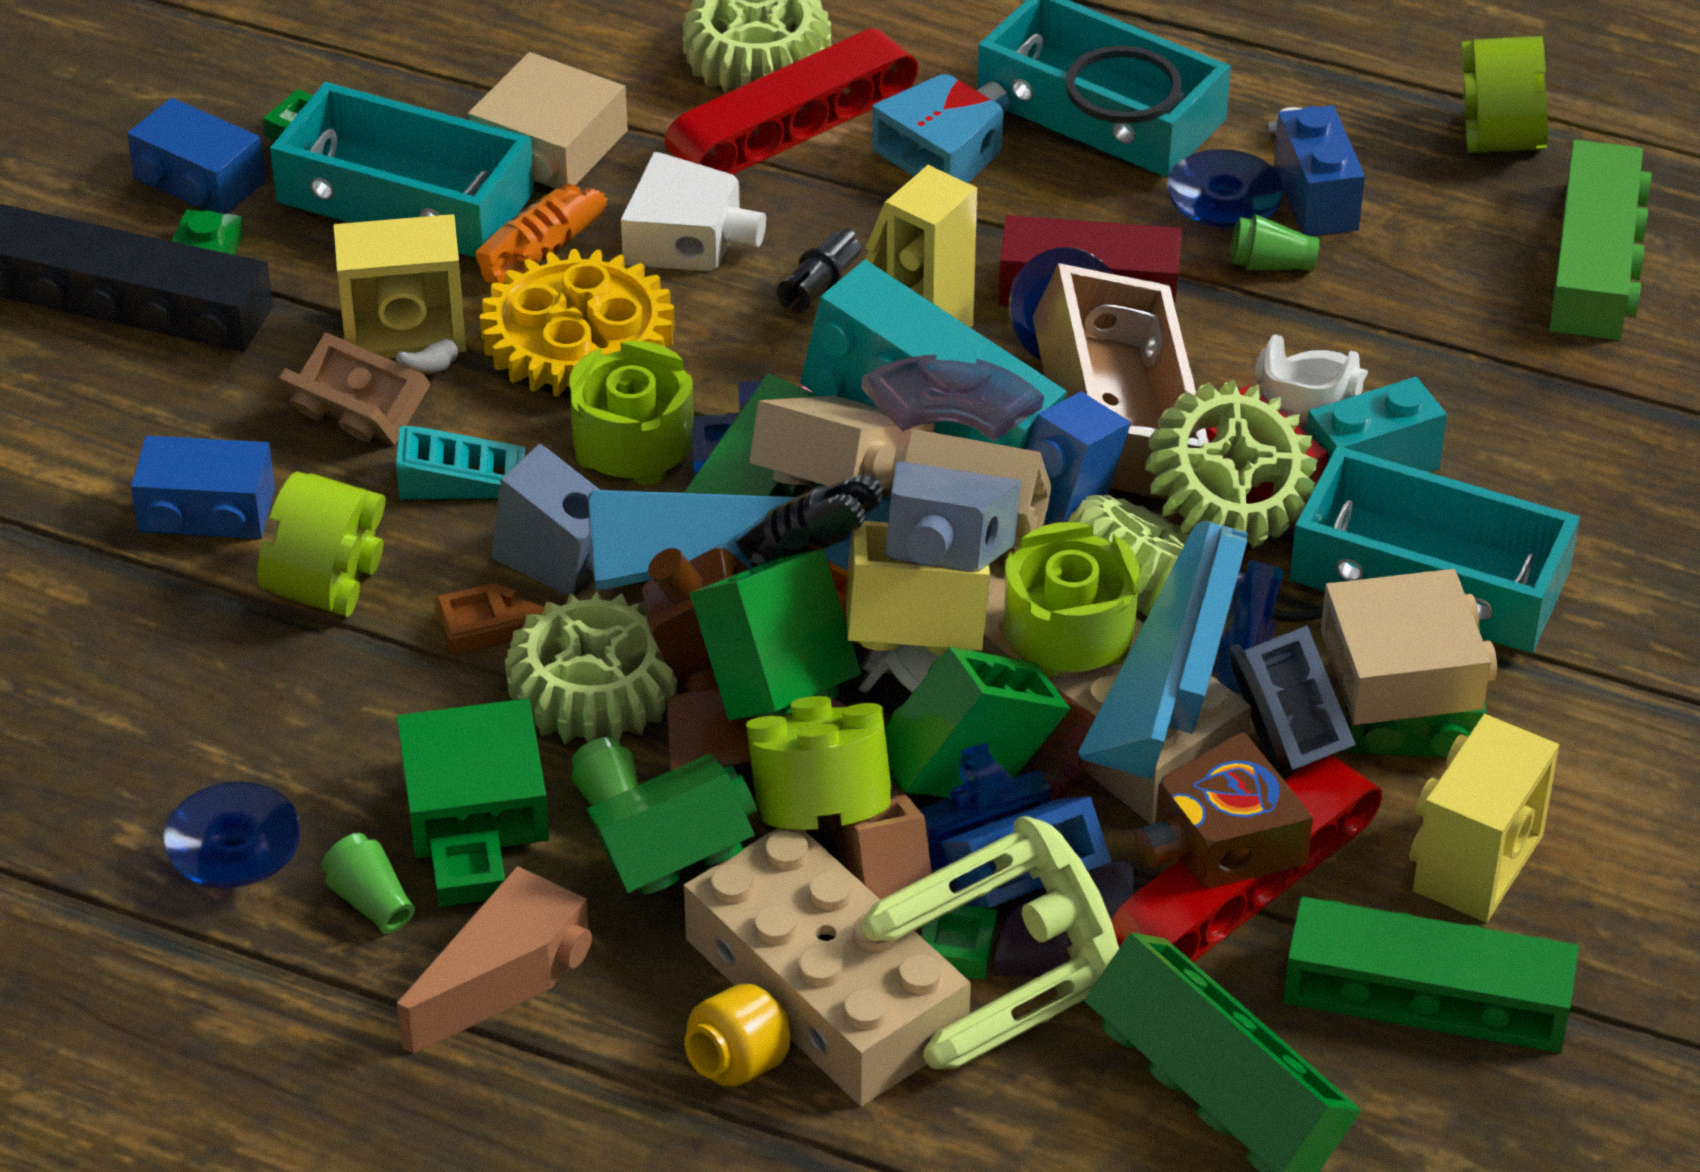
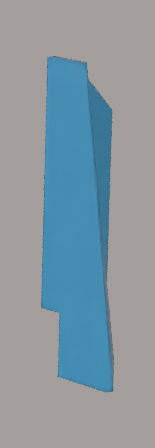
[588,490,891,590]
[1079,521,1248,780]

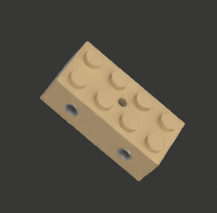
[684,828,971,1107]

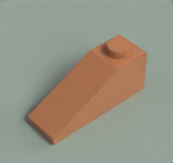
[825,781,932,900]
[397,866,592,1054]

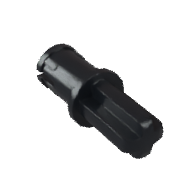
[777,228,862,313]

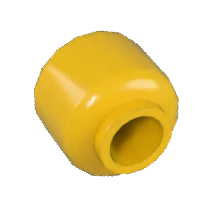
[685,984,790,1087]

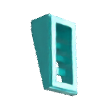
[396,426,526,500]

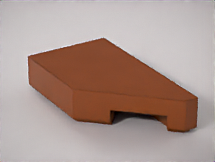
[434,583,545,655]

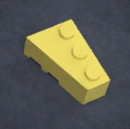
[865,165,977,328]

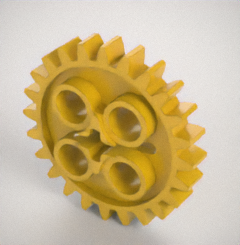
[480,249,675,397]

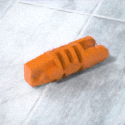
[475,183,608,283]

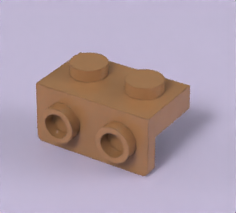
[277,332,431,445]

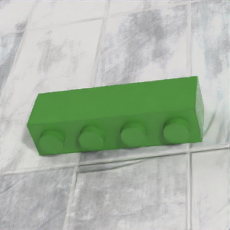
[1549,139,1652,340]

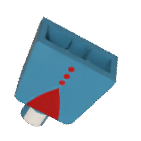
[872,74,1010,183]

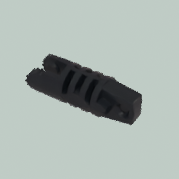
[735,474,883,567]

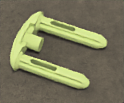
[861,816,1119,1070]

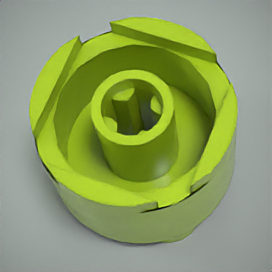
[1461,36,1548,153]
[569,341,694,485]
[257,471,386,617]
[1003,522,1139,677]
[746,696,891,830]

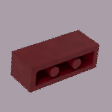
[998,215,1182,308]

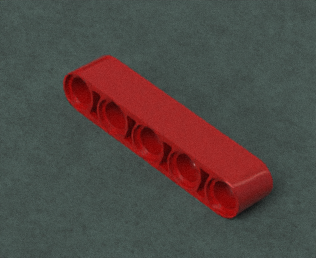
[664,28,919,175]
[1111,754,1383,963]

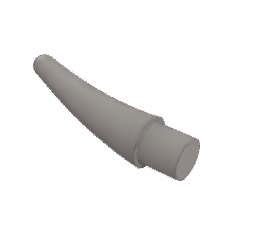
[396,339,458,374]

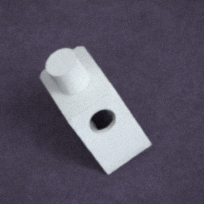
[621,152,766,271]

